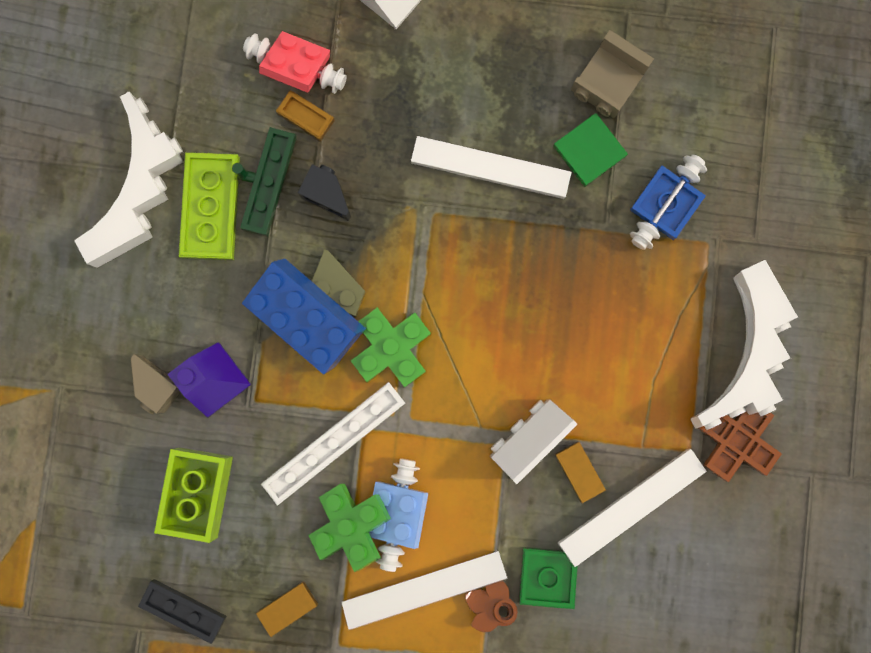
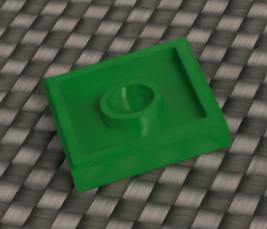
[553,113,628,187]
[519,547,578,609]

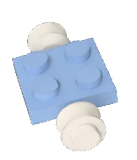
[369,458,428,572]

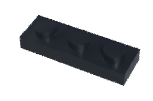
[138,579,227,644]

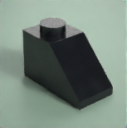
[298,164,351,221]

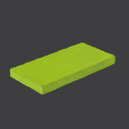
[179,152,240,260]

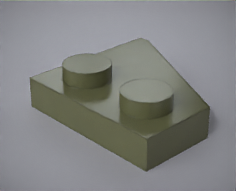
[312,249,366,317]

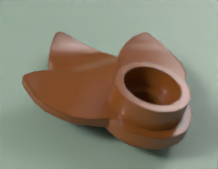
[465,581,518,632]

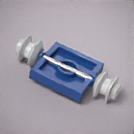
[630,155,707,250]

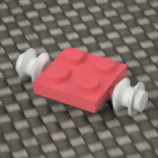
[243,31,347,94]

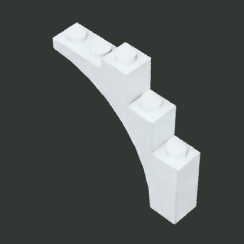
[74,92,184,268]
[691,260,798,430]

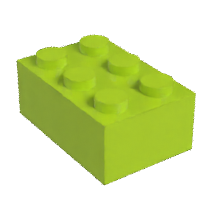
[154,447,233,543]

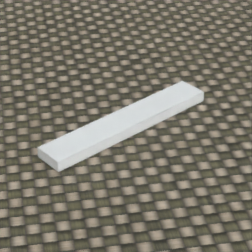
[411,136,571,199]
[261,382,405,506]
[558,449,707,567]
[342,551,507,630]

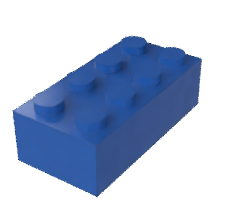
[242,259,366,375]

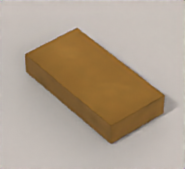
[276,90,335,142]
[555,442,606,503]
[256,581,318,637]

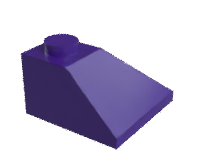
[167,342,252,418]

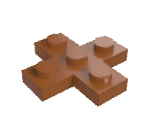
[697,407,782,482]

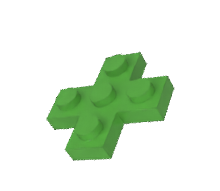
[351,307,431,387]
[308,484,391,572]

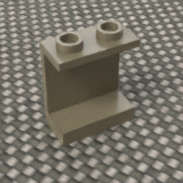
[571,30,654,119]

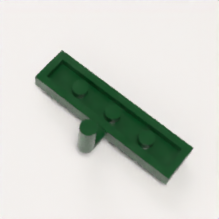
[232,127,297,237]

